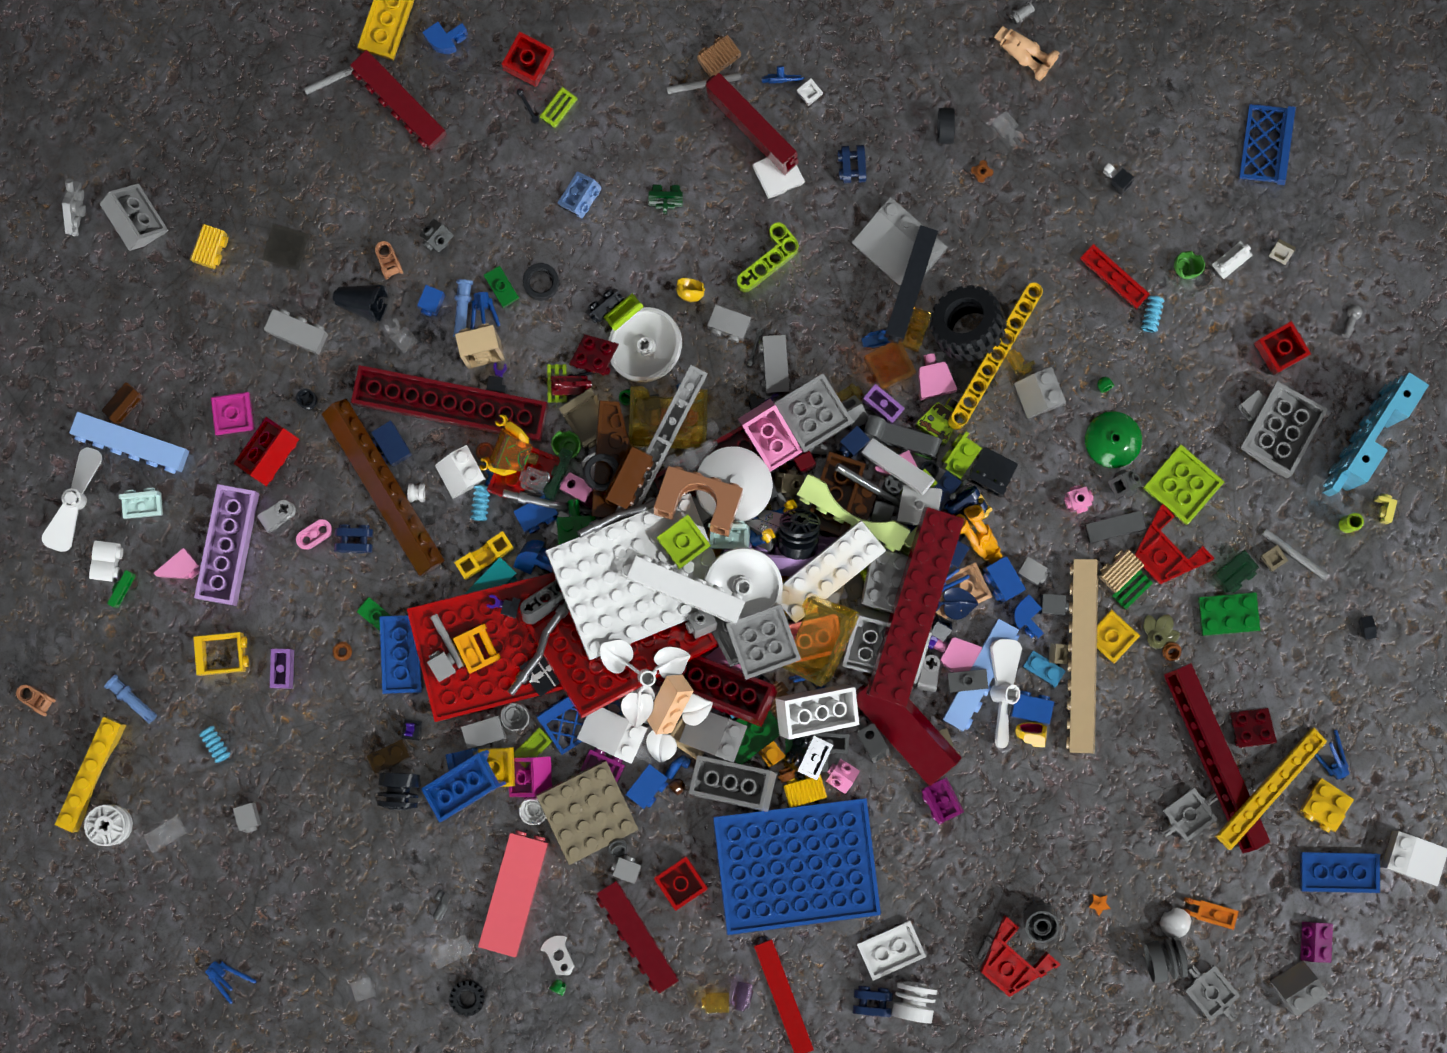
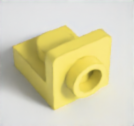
[1374,494,1398,524]

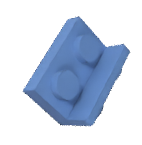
[558,171,601,218]

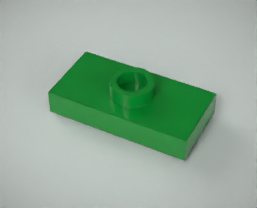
[484,266,519,308]
[107,570,136,608]
[357,597,391,631]

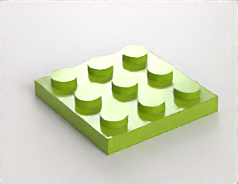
[1143,445,1224,525]

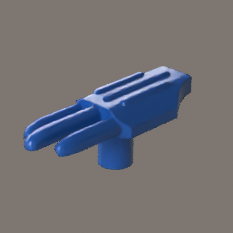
[762,65,805,83]
[862,329,892,348]

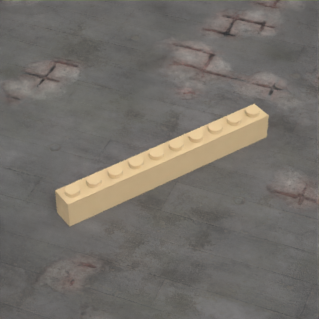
[1066,559,1099,754]

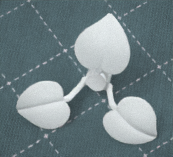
[600,640,690,728]
[630,686,713,762]

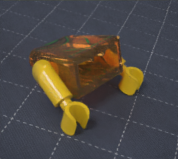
[479,414,539,476]

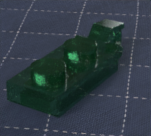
[543,448,574,501]

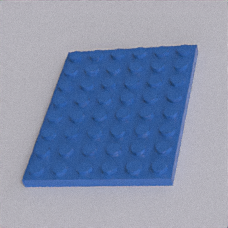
[713,798,881,935]

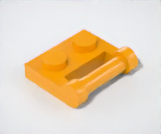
[453,623,501,673]

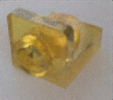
[1006,349,1035,375]
[836,383,863,402]
[702,992,729,1014]

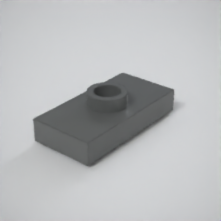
[947,669,988,693]

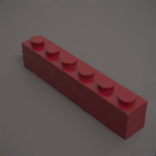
[350,50,447,150]
[596,880,679,994]

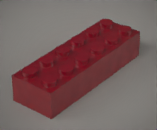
[655,656,777,727]

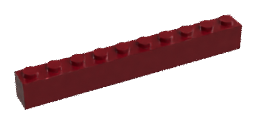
[1164,663,1270,854]

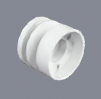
[84,804,133,846]
[892,981,937,1023]

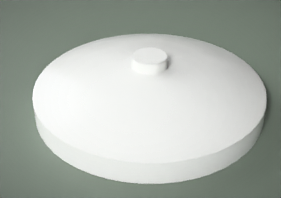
[608,307,682,383]
[695,447,773,522]
[705,547,783,623]

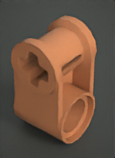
[375,241,404,280]
[16,685,56,717]

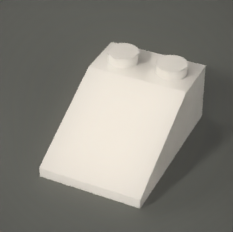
[577,707,647,764]
[1381,830,1447,886]

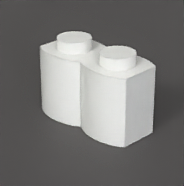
[89,541,123,582]

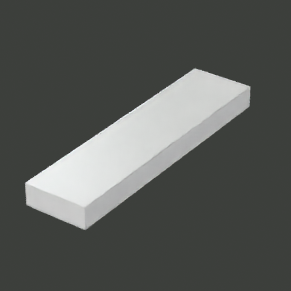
[861,438,935,495]

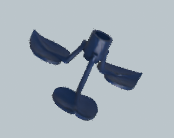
[936,587,978,620]

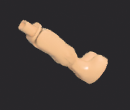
[994,26,1060,81]

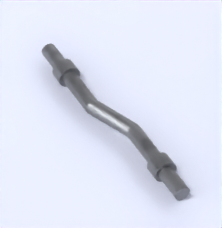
[502,490,603,519]
[577,497,657,538]
[508,601,569,696]

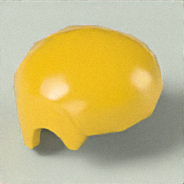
[676,278,705,302]

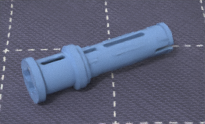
[453,279,473,337]
[104,675,157,724]

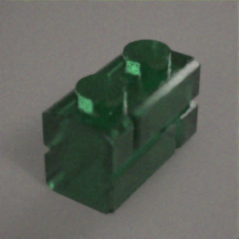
[1212,550,1259,593]

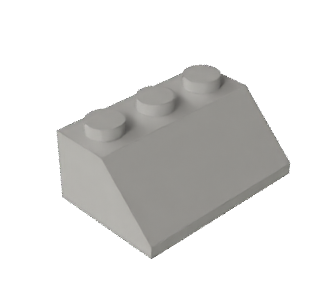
[100,184,168,251]

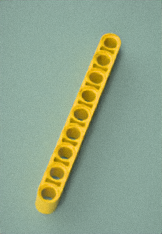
[948,283,1043,430]

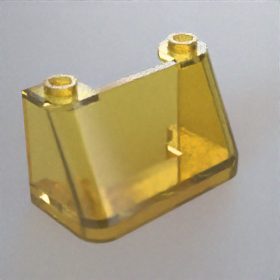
[629,386,708,449]
[782,595,860,687]

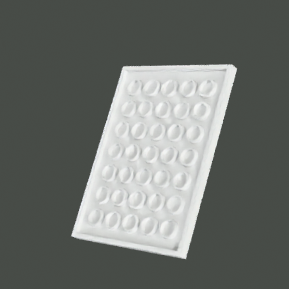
[546,493,716,660]

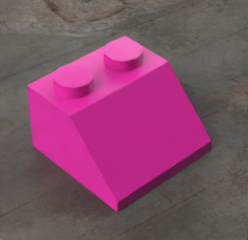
[509,756,552,797]

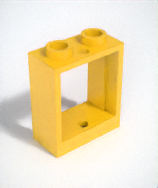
[194,632,249,676]

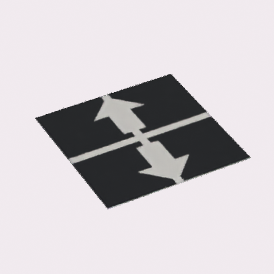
[520,655,560,697]

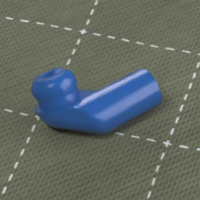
[665,755,691,779]

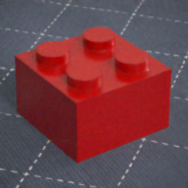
[502,31,554,87]
[1254,321,1311,376]
[654,856,708,911]

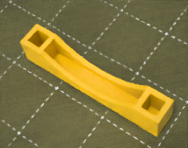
[54,717,126,833]

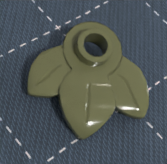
[1143,614,1180,649]

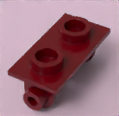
[551,376,592,395]

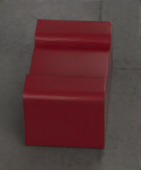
[793,451,816,475]

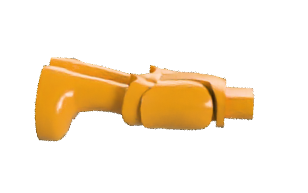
[956,505,1002,564]

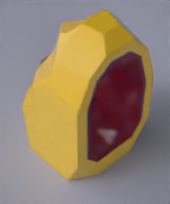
[1016,722,1047,747]

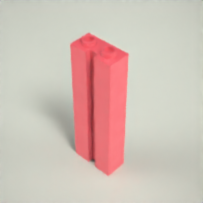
[478,830,549,958]

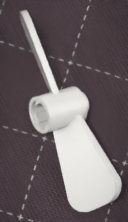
[42,447,102,552]
[990,639,1022,748]

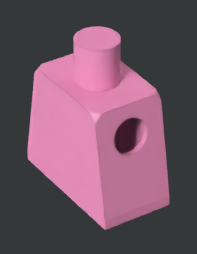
[918,353,957,401]
[554,472,593,508]
[934,637,982,673]

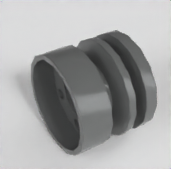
[1144,937,1188,984]

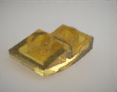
[901,307,931,352]

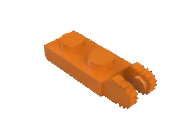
[1183,897,1239,930]

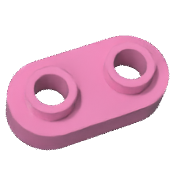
[296,519,333,550]

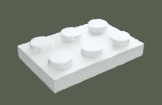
[857,920,926,980]

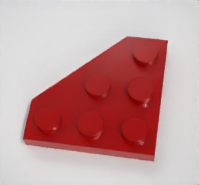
[487,438,563,498]

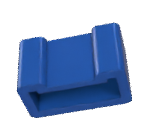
[445,748,478,771]

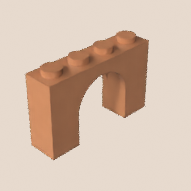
[654,466,743,537]

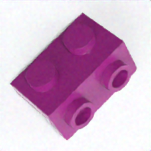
[581,747,625,783]
[921,777,964,825]
[1300,921,1333,963]

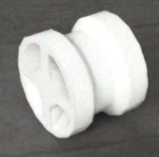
[407,483,425,503]

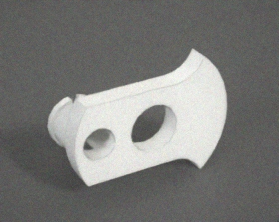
[540,936,575,976]

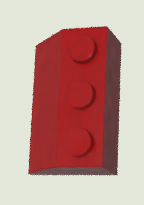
[233,417,299,486]

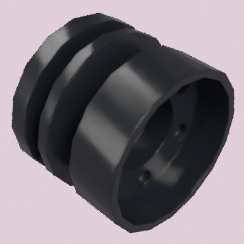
[778,509,820,560]
[377,772,420,810]

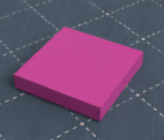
[211,392,254,436]

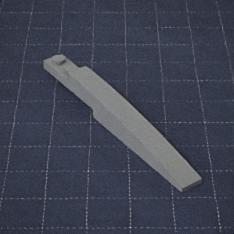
[608,364,708,526]

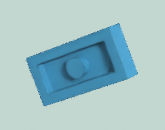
[1022,651,1066,687]

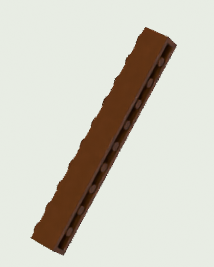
[322,398,445,577]

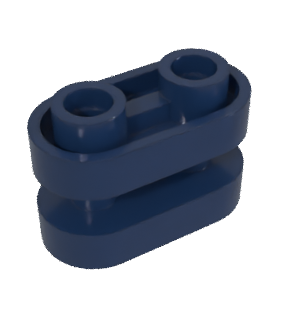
[838,145,866,184]
[944,486,988,524]
[334,524,373,553]
[852,986,893,1017]

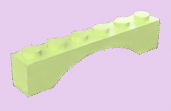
[797,474,911,552]

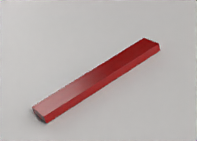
[754,939,814,1053]

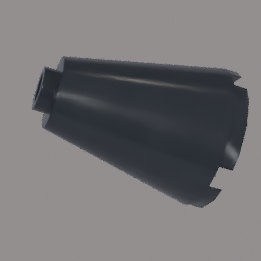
[332,285,388,323]

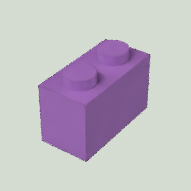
[862,384,905,424]
[270,649,294,689]

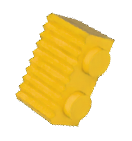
[190,224,228,270]
[783,775,827,808]

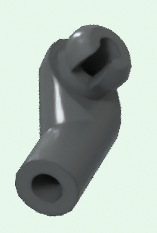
[433,890,449,921]

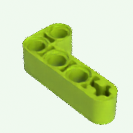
[737,222,799,293]

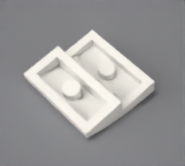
[752,157,805,199]

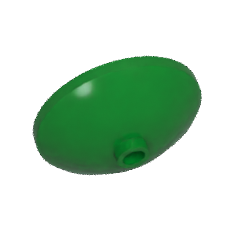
[1085,411,1142,468]

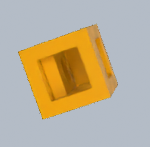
[758,741,785,768]

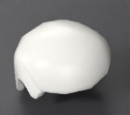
[519,797,546,825]
[1160,908,1192,938]

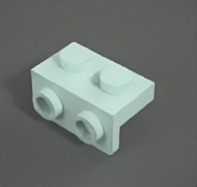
[119,488,163,519]
[708,521,750,550]

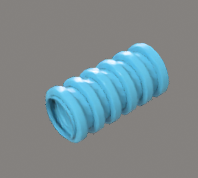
[1141,296,1165,332]
[470,485,490,521]
[199,726,231,763]

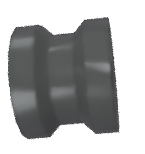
[882,475,904,497]

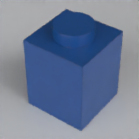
[417,285,446,317]

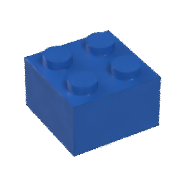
[982,556,1026,603]

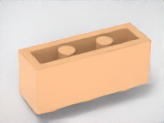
[647,675,693,735]

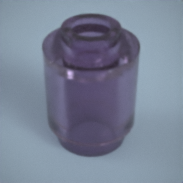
[731,981,754,1012]

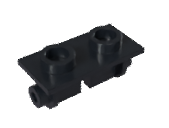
[585,288,624,323]

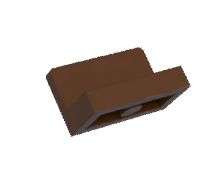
[102,382,144,425]

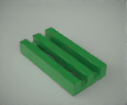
[1112,570,1153,610]

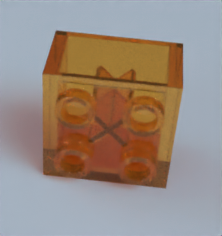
[864,342,917,391]

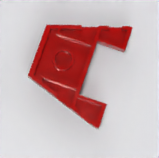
[1134,504,1215,585]
[980,915,1061,997]

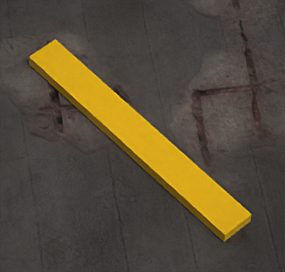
[1215,727,1327,850]

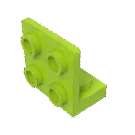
[941,431,982,480]

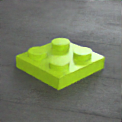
[656,514,711,569]

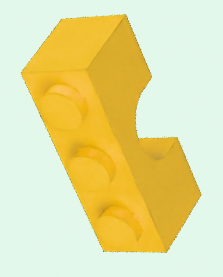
[454,531,515,580]

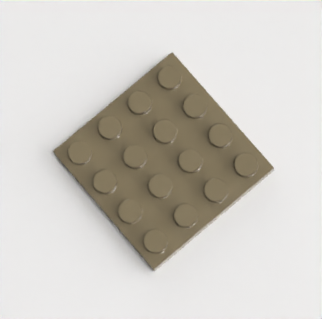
[536,760,639,865]

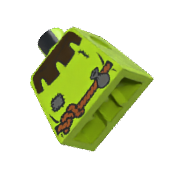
[915,398,959,447]

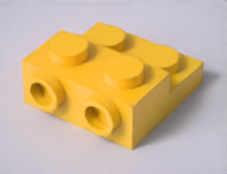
[1299,778,1354,833]

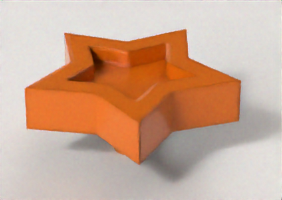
[1088,894,1111,916]

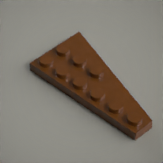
[591,400,645,518]

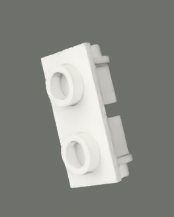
[1212,241,1253,279]

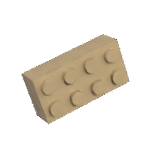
[455,323,505,369]

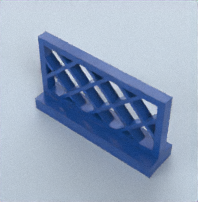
[1239,104,1296,185]
[536,695,624,755]

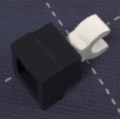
[1103,163,1134,195]

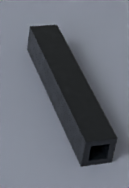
[884,225,938,344]

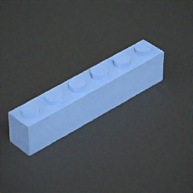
[69,412,189,474]
[942,619,1019,732]

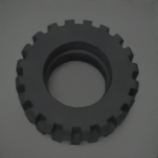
[930,285,1007,361]

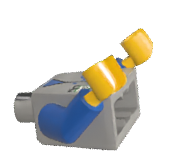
[745,499,797,551]

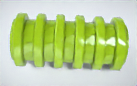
[1339,513,1364,533]

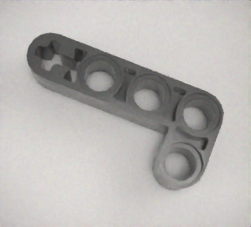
[864,415,942,459]
[520,579,565,624]

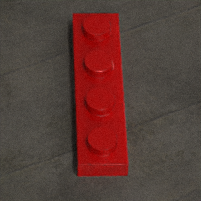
[1080,244,1150,309]

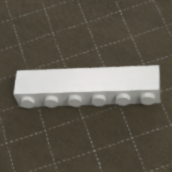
[627,555,745,625]

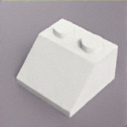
[435,445,486,499]

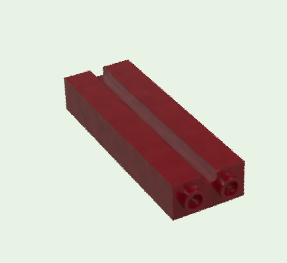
[705,73,799,175]
[856,679,962,786]

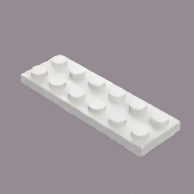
[779,520,886,623]

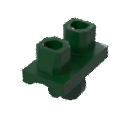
[648,184,683,215]

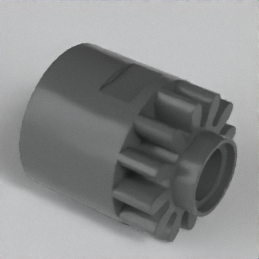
[1023,899,1059,943]

